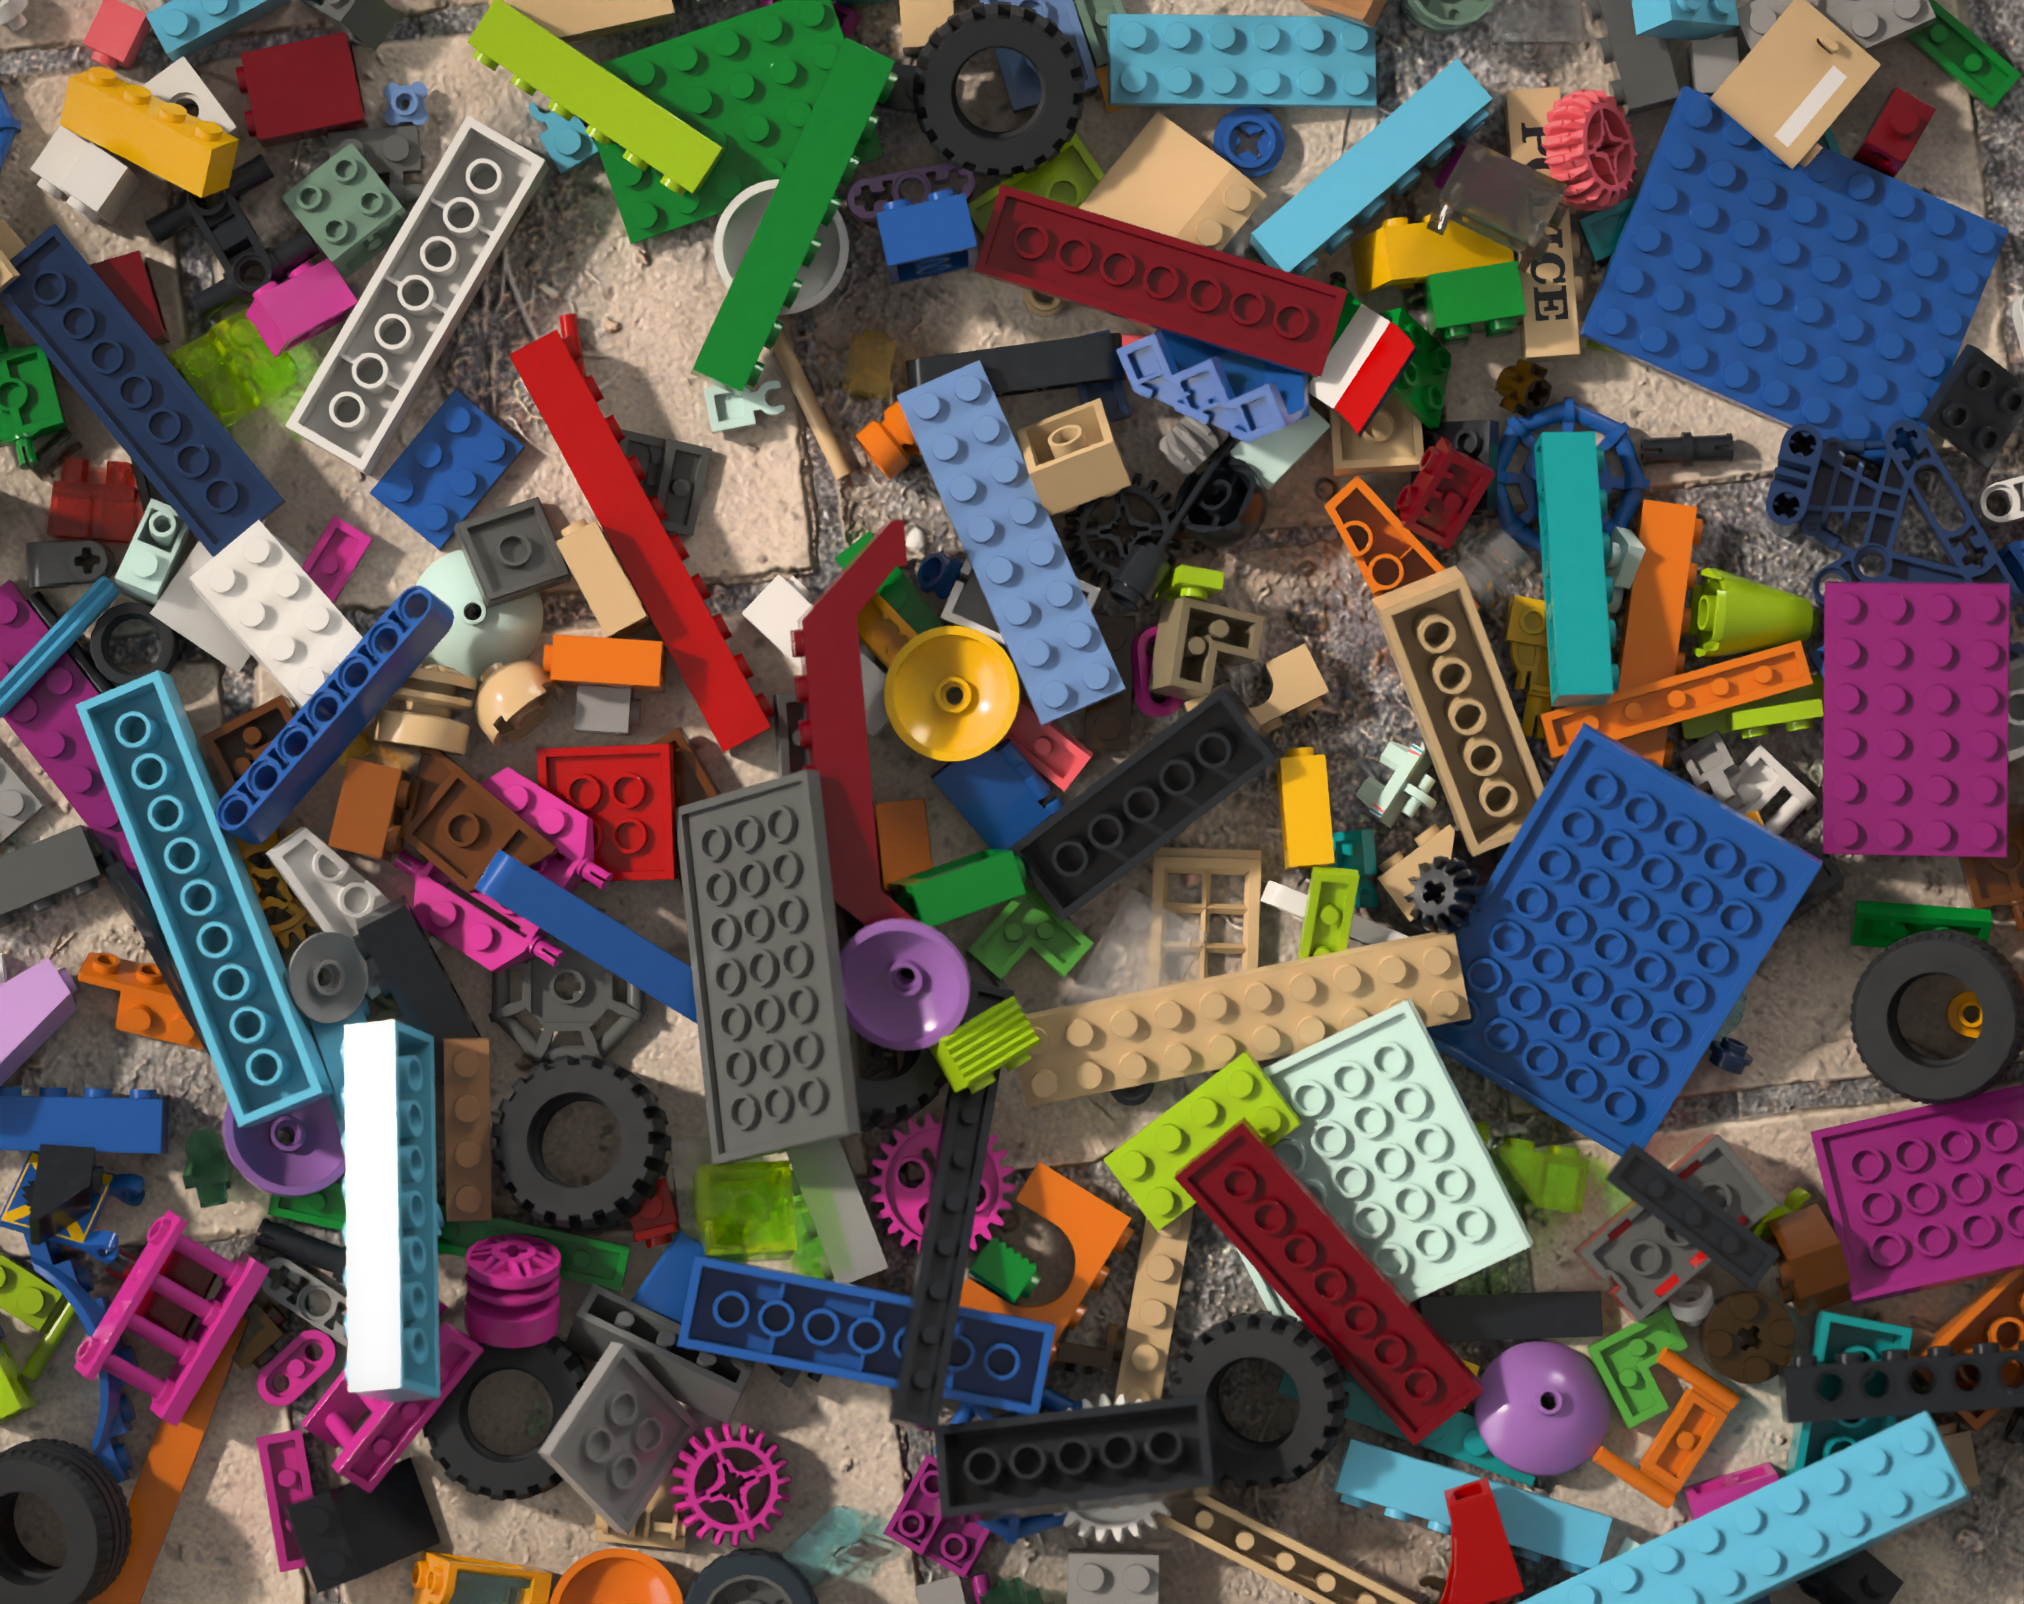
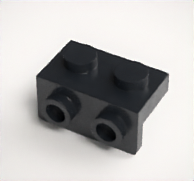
[1796,1549,1904,1604]

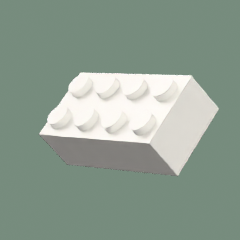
[189,520,363,709]

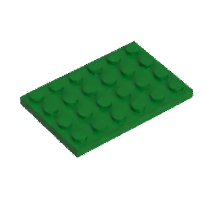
[595,0,885,245]

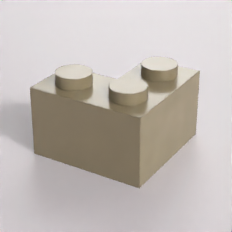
[1148,597,1265,701]

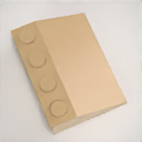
[1078,111,1267,335]

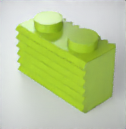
[929,996,1040,1094]

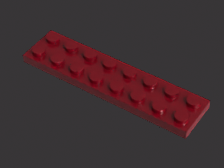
[974,184,1348,379]
[1174,1117,1484,1446]

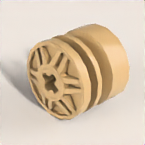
[372,663,478,756]

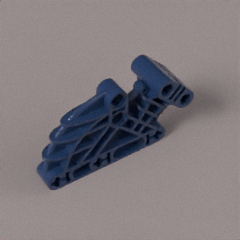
[1766,420,2024,662]

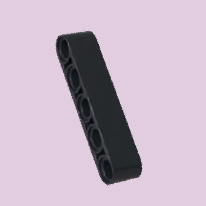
[906,333,1126,398]

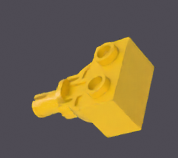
[1502,595,1552,740]

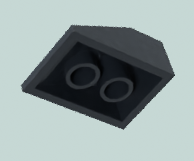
[282,1457,441,1593]

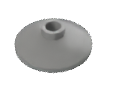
[287,932,369,1023]

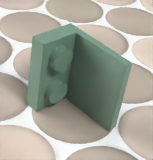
[282,144,409,279]

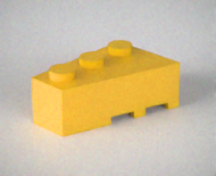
[1350,209,1514,296]

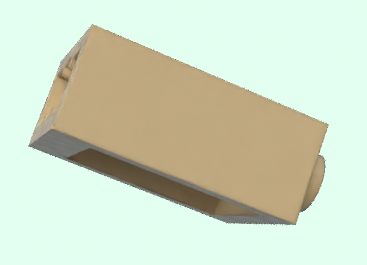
[556,519,652,639]

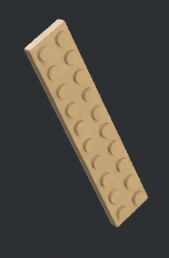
[1018,931,1471,1108]

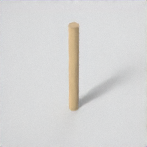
[773,317,853,481]

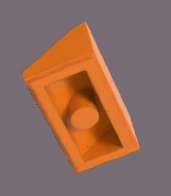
[875,798,933,893]

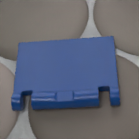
[931,739,1064,850]

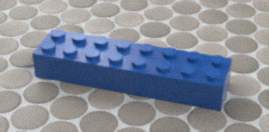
[677,1254,1056,1415]

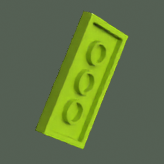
[1103,1050,1302,1232]

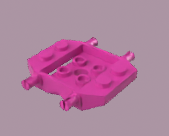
[394,767,613,973]

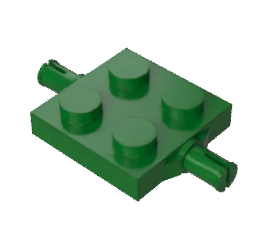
[0,324,67,470]

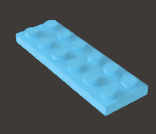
[1107,14,1376,109]

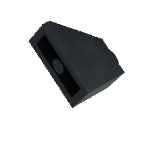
[29,1144,104,1245]

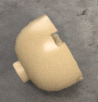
[473,660,565,748]

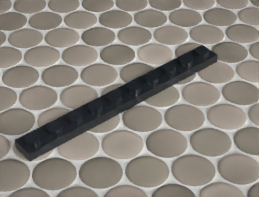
[889,980,1015,1432]

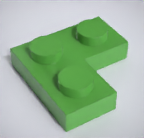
[966,884,1094,982]
[1586,1306,1688,1429]

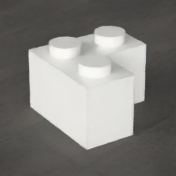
[30,125,141,226]

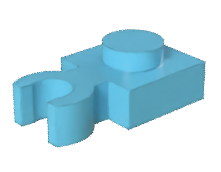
[529,102,600,176]

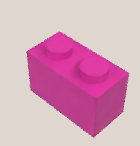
[245,258,358,358]

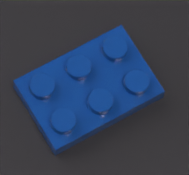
[370,390,525,551]

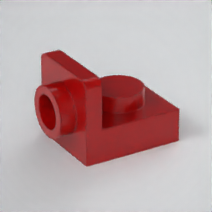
[630,1178,681,1249]

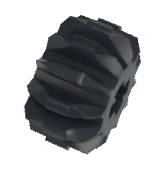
[1404,856,1485,934]

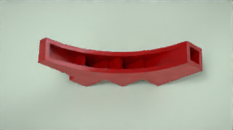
[1439,1477,1524,1604]

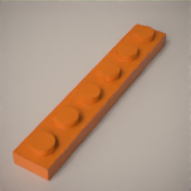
[1538,640,1813,759]

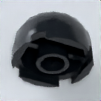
[1175,457,1268,549]

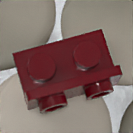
[1396,437,1495,550]

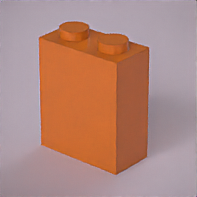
[543,634,668,693]

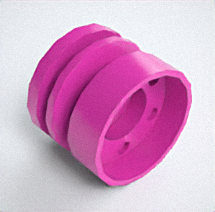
[464,1234,561,1348]

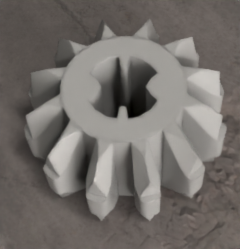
[1158,415,1230,475]

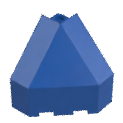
[1116,331,1309,443]

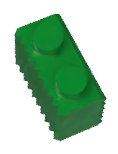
[968,1235,1042,1303]

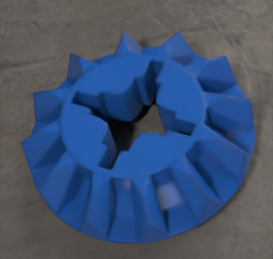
[1213,107,1285,179]

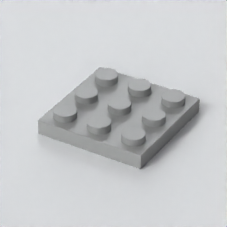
[538,1342,700,1535]

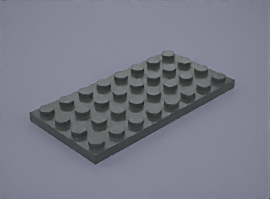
[674,769,860,1165]

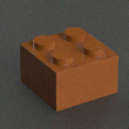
[328,758,412,862]

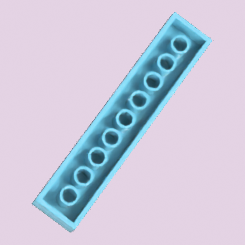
[75,670,335,1128]
[1517,1411,1972,1604]

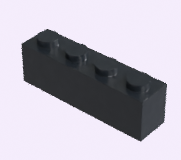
[353,895,491,1086]

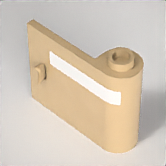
[1710,0,1881,169]

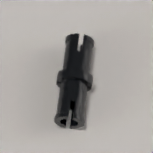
[1640,432,1734,467]

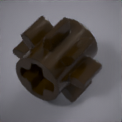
[1495,358,1552,418]

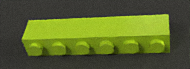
[466,0,726,197]

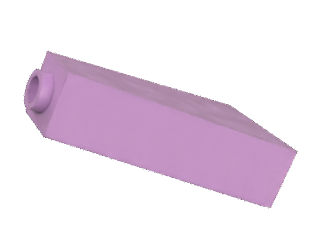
[0,957,78,1086]

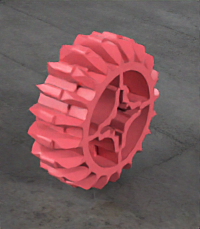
[1542,90,1638,211]

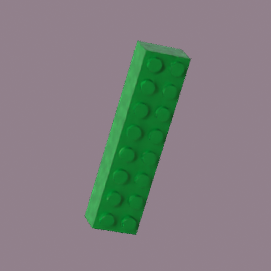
[690,38,898,396]

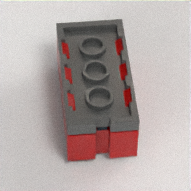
[1573,1134,1778,1322]

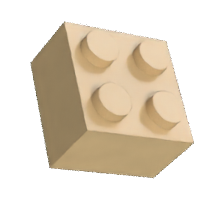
[1017,398,1131,516]

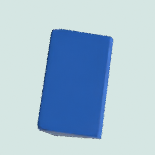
[631,1230,722,1325]

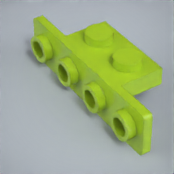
[1681,674,1824,740]

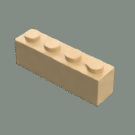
[488,0,677,45]

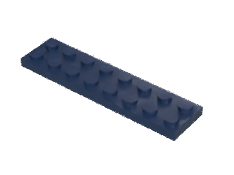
[0,223,286,558]

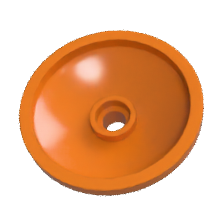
[550,1548,683,1604]

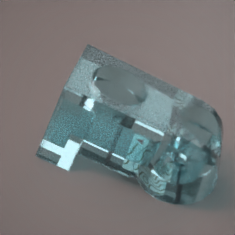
[782,1505,862,1589]

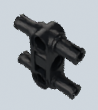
[144,154,319,321]

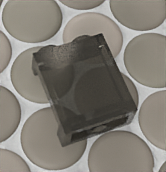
[1426,139,1569,273]

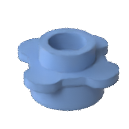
[383,81,428,127]

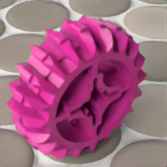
[669,1423,792,1547]

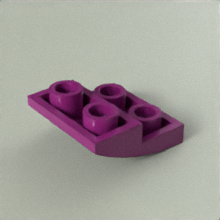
[884,1454,993,1579]

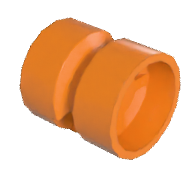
[854,401,922,481]

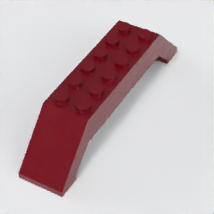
[790,520,939,931]

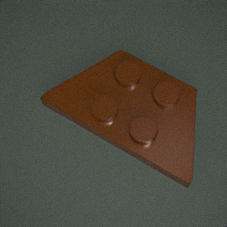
[400,746,560,894]

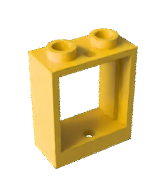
[1276,747,1335,870]

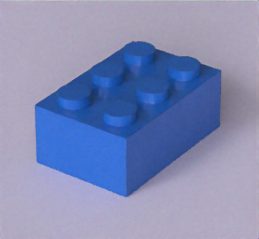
[876,189,978,285]

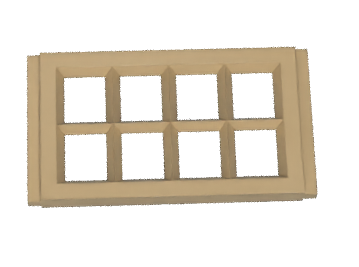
[1149,847,1261,989]

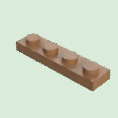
[443,1038,492,1221]

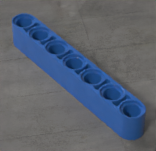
[216,585,454,845]
[475,849,697,1024]

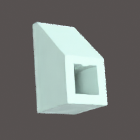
[115,498,190,607]

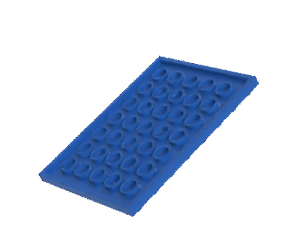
[1579,86,2009,470]
[1426,723,1822,1156]

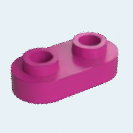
[1131,627,1183,718]
[257,1329,338,1406]

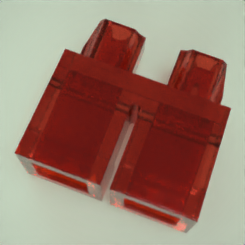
[47,458,140,544]

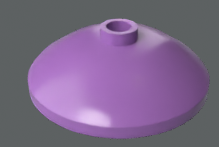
[840,919,971,1051]
[223,1097,346,1197]
[1474,1341,1610,1477]

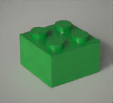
[1422,261,1526,345]

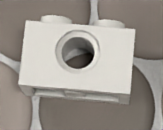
[143,56,243,139]

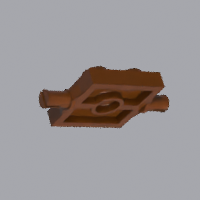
[1958,804,2024,932]

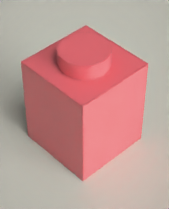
[83,0,151,71]

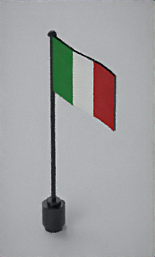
[1109,271,1417,612]

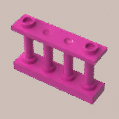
[74,1209,270,1427]
[301,1299,484,1493]

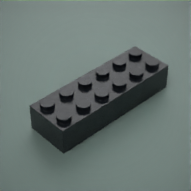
[1007,683,1283,922]
[934,1394,1222,1525]

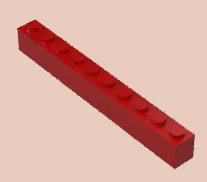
[509,329,775,754]

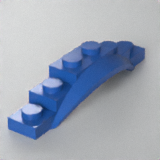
[23,1233,139,1483]

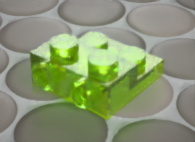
[168,307,297,429]

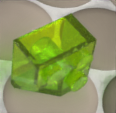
[692,1160,797,1262]

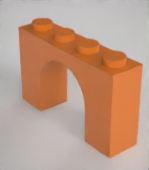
[959,1161,1134,1369]

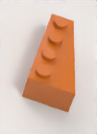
[1324,475,1481,610]

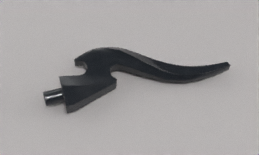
[97,849,211,1056]

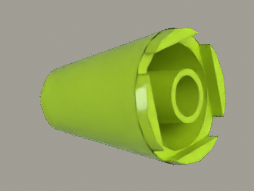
[1688,568,1819,658]

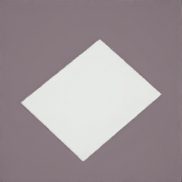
[150,532,307,673]

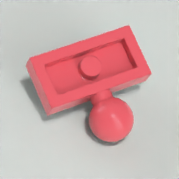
[1001,698,1094,792]

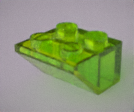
[1491,1137,1590,1214]

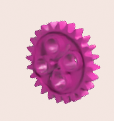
[869,1112,1016,1254]

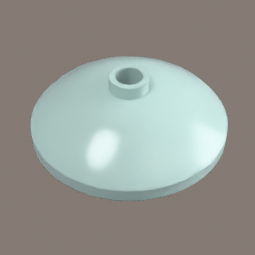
[416,549,544,682]

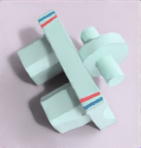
[1356,741,1437,829]

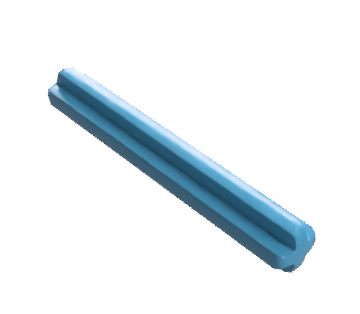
[0,576,120,718]

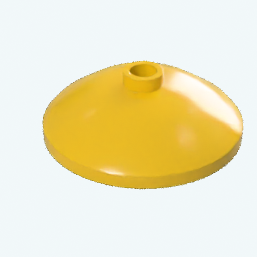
[884,626,1020,762]

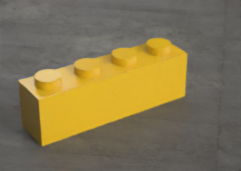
[60,67,239,198]

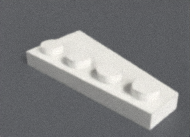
[266,826,444,999]

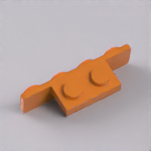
[78,952,204,1050]

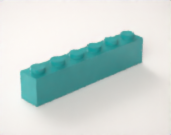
[1534,431,1619,707]

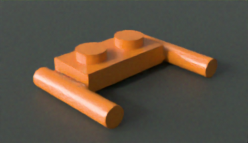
[1592,1347,1740,1509]

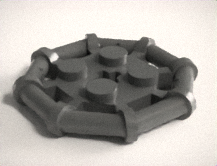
[488,906,648,1065]

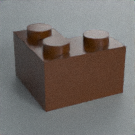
[202,695,297,790]
[1764,1203,1852,1317]

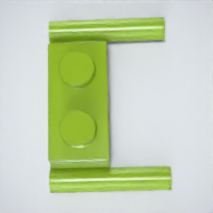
[0,1252,78,1382]

